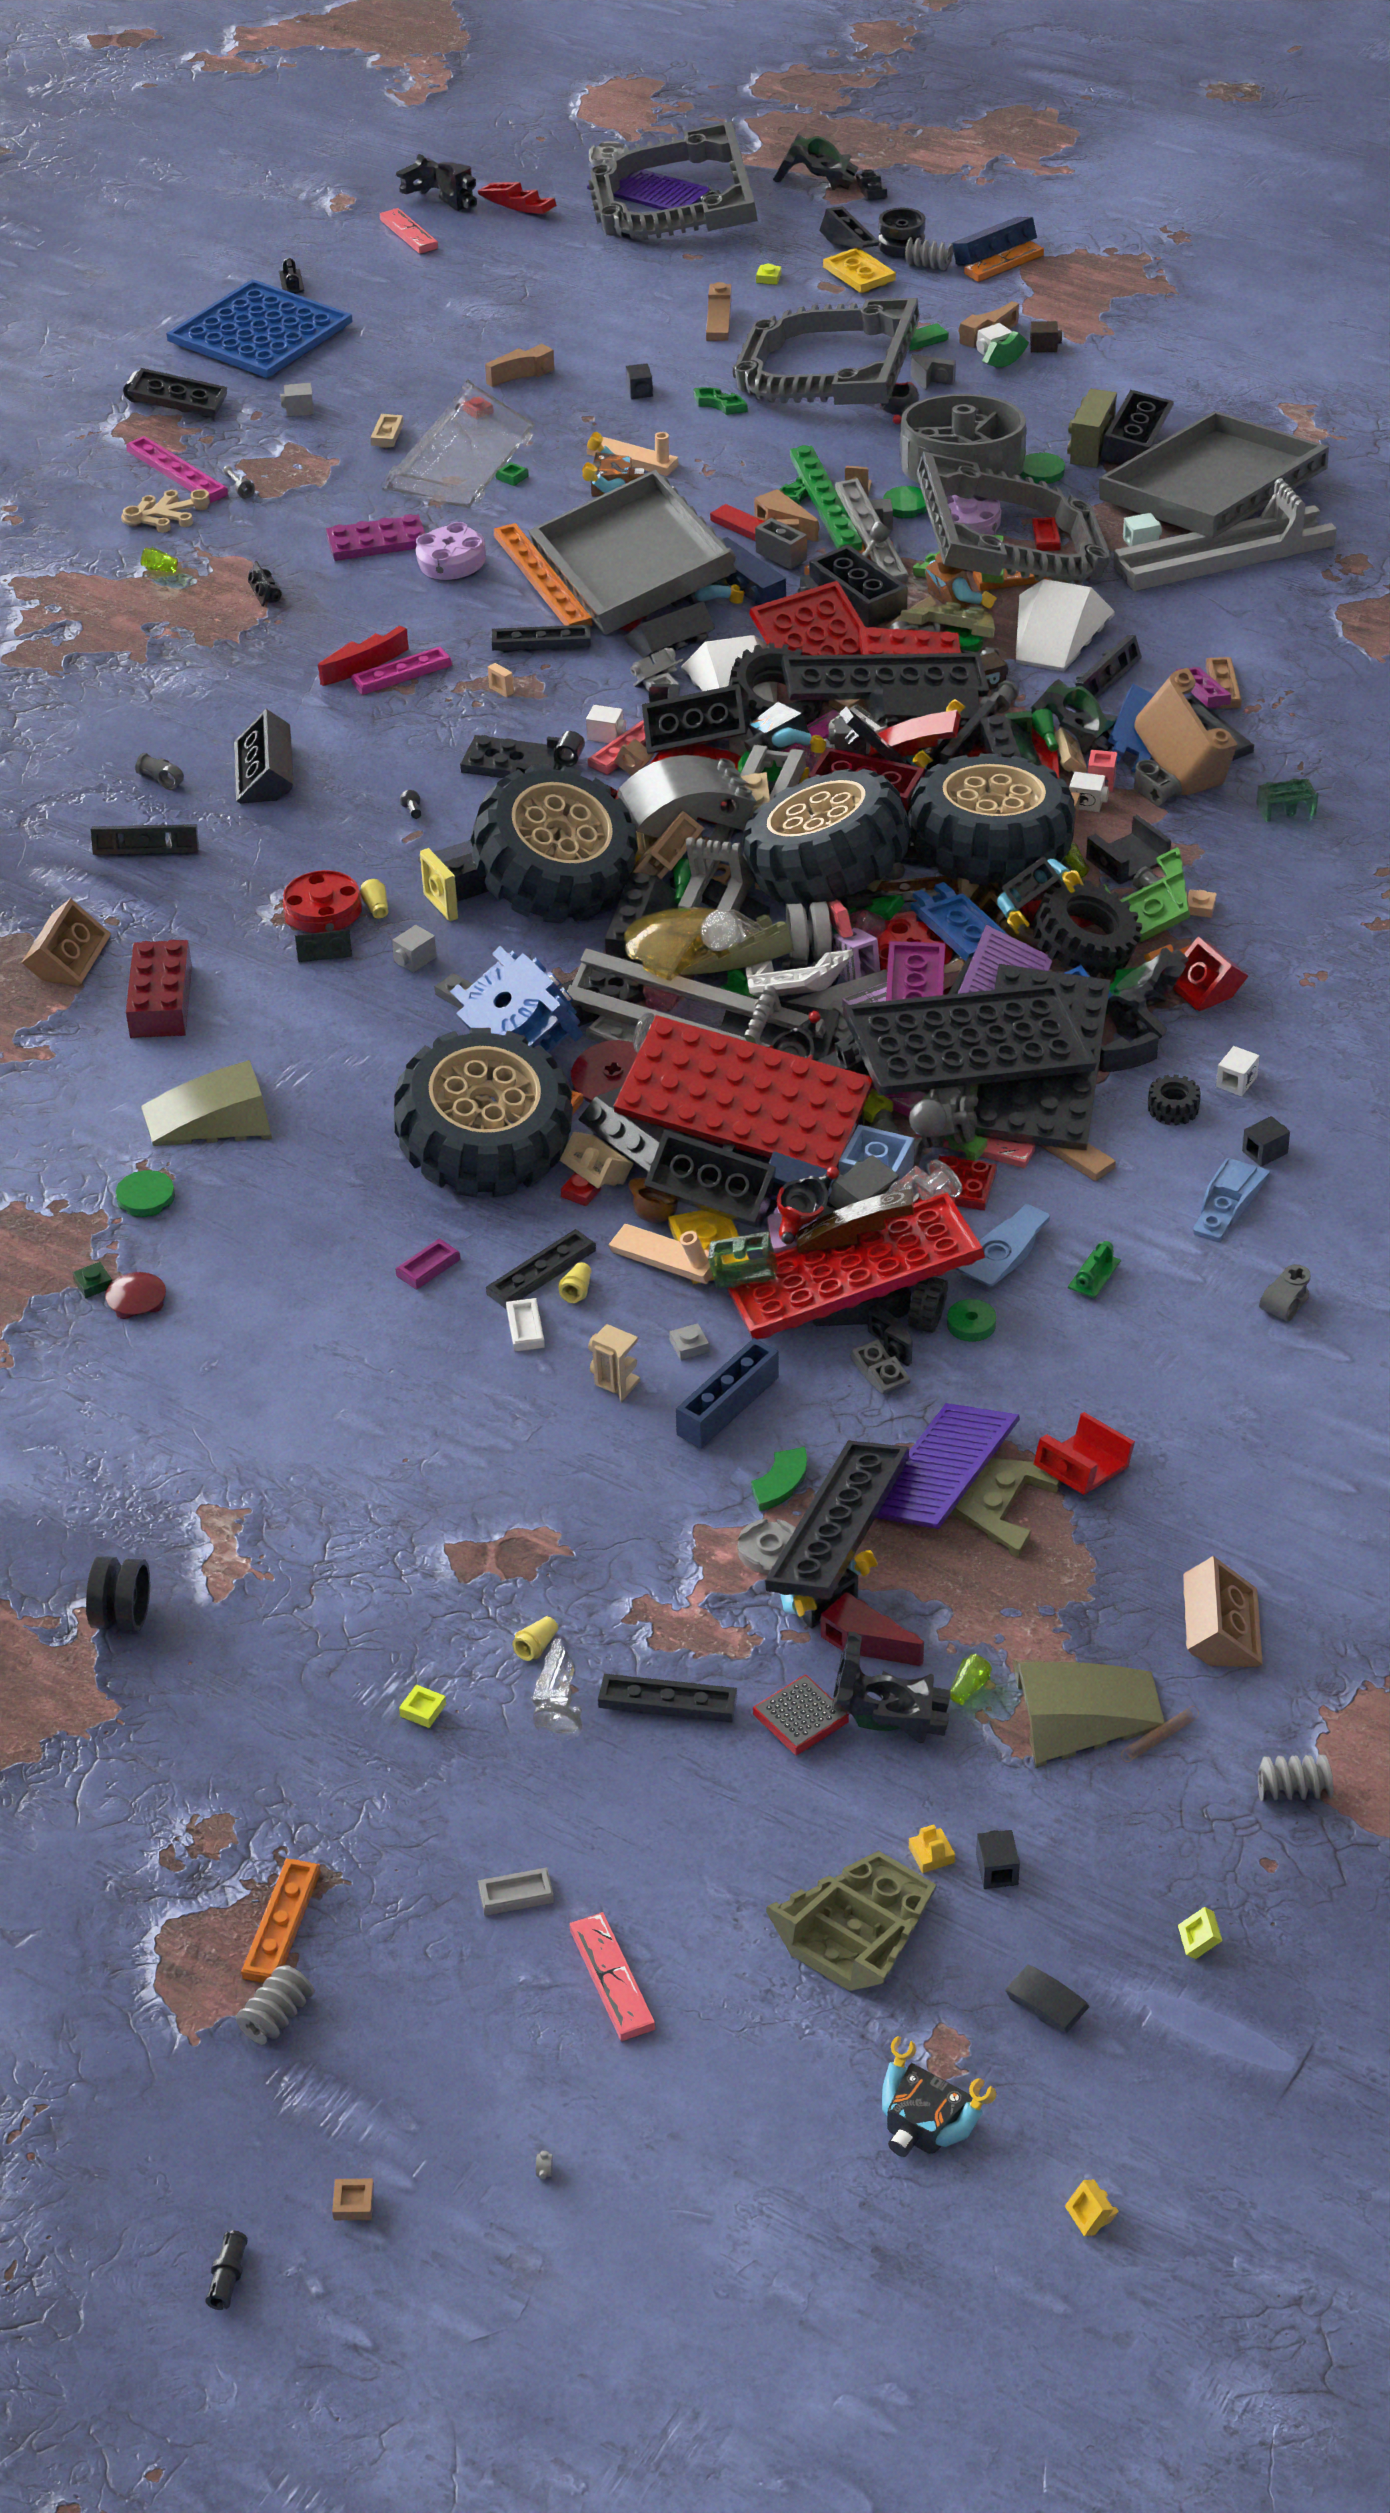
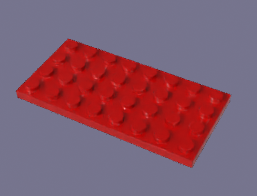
[614,1015,874,1170]
[721,1192,985,1340]

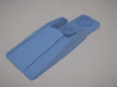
[1193,1158,1270,1242]
[955,1204,1050,1286]

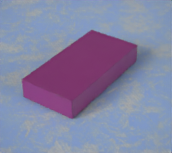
[395,1238,460,1290]

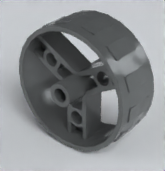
[899,394,1027,484]

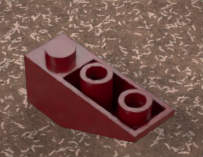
[821,1592,924,1666]

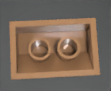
[21,898,111,986]
[1183,1556,1263,1667]

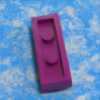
[1176,667,1231,709]

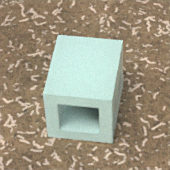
[1123,513,1162,547]

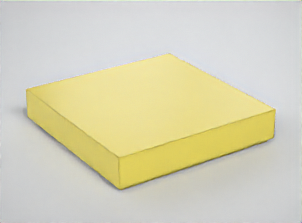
[420,848,458,921]

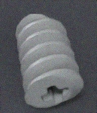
[905,237,953,271]
[1258,1754,1334,1801]
[236,1965,315,2045]

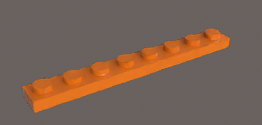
[494,523,592,626]

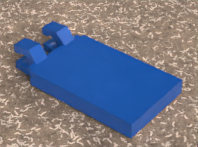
[1108,684,1155,773]
[910,882,1009,961]

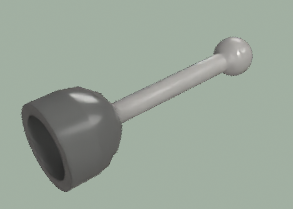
[223,466,255,499]
[863,522,891,558]

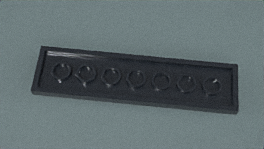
[781,653,989,701]
[765,1440,910,1599]

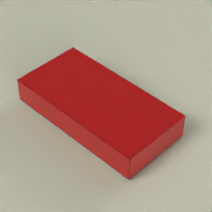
[1032,517,1061,551]

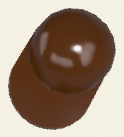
[629,1178,679,1223]

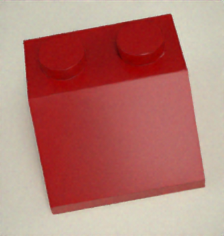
[1173,936,1249,1011]

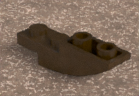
[969,883,1048,953]

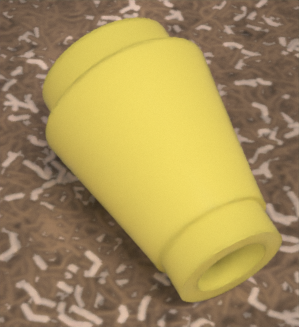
[360,879,389,919]
[558,1262,592,1303]
[512,1616,558,1661]

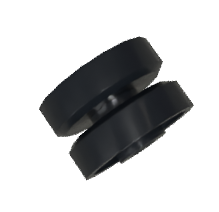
[878,207,926,257]
[86,1556,151,1632]

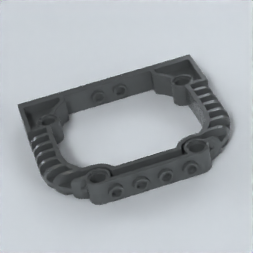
[588,121,758,240]
[733,298,920,405]
[916,452,1111,584]

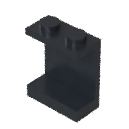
[1086,814,1171,884]

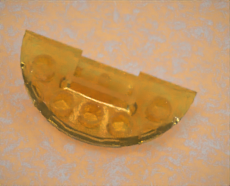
[624,907,742,981]

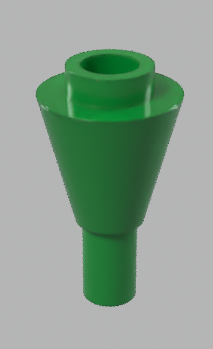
[1032,709,1059,751]
[672,858,692,904]

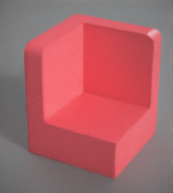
[1088,750,1117,792]

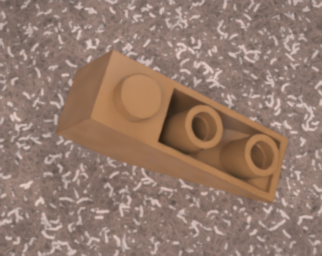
[754,489,820,542]

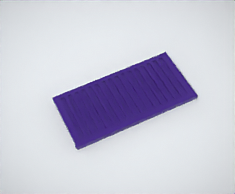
[587,169,709,210]
[876,1403,1020,1529]

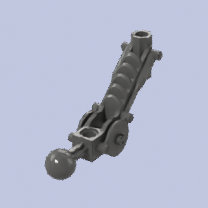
[909,1085,978,1148]

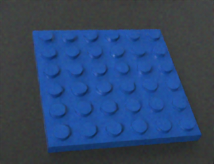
[166,279,353,378]

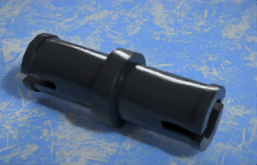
[205,2230,248,2310]

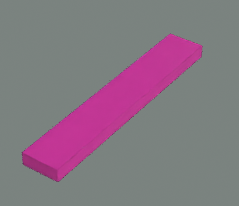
[126,436,228,503]

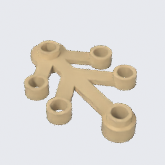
[121,489,210,533]

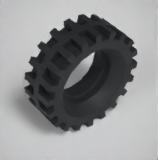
[728,643,824,725]
[1031,880,1142,978]

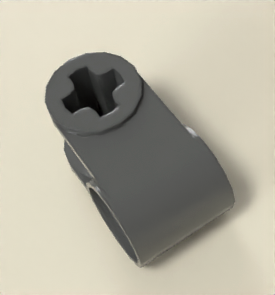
[1134,760,1182,806]
[1259,1264,1311,1322]

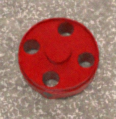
[283,870,362,933]
[876,918,953,973]

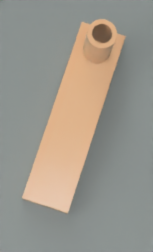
[587,432,679,476]
[609,1224,723,1284]

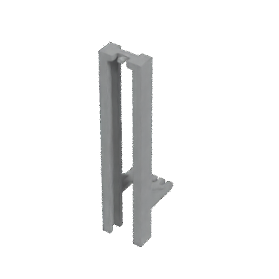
[1113,478,1337,591]
[678,745,806,928]
[567,948,826,1047]

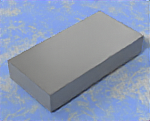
[478,1867,554,1916]

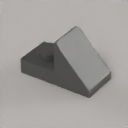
[911,354,956,390]

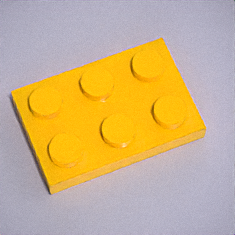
[823,247,896,293]
[668,1210,750,1284]

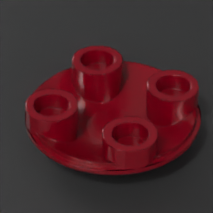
[105,1272,166,1319]

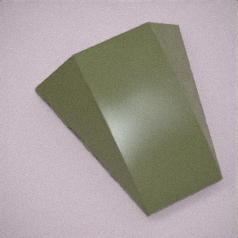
[672,914,794,975]
[141,1060,272,1146]
[1012,1659,1165,1768]
[766,1850,936,1991]

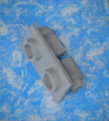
[630,648,683,686]

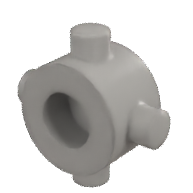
[536,2150,553,2179]

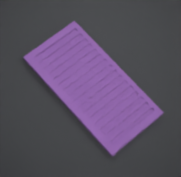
[958,925,1052,993]

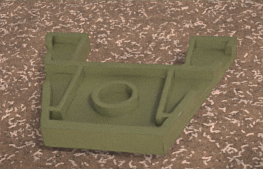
[900,602,995,638]
[951,1458,1063,1558]

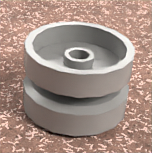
[786,901,832,962]

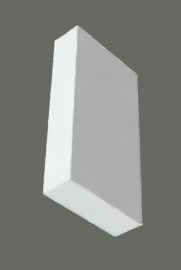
[506,1298,545,1352]

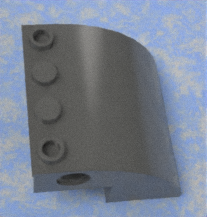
[617,755,757,838]

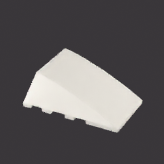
[1016,579,1115,672]
[681,635,778,703]
[746,949,853,997]

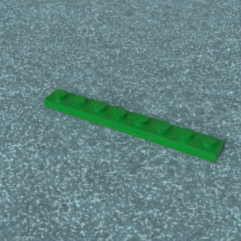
[790,445,862,551]

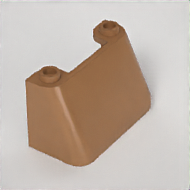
[1134,668,1238,795]

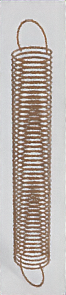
[1121,1706,1199,1762]

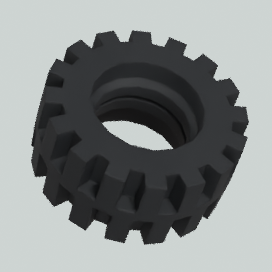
[1148,1074,1201,1125]
[908,1276,948,1333]

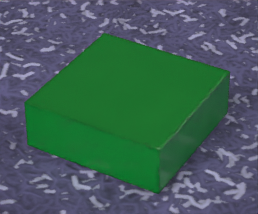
[496,462,529,486]

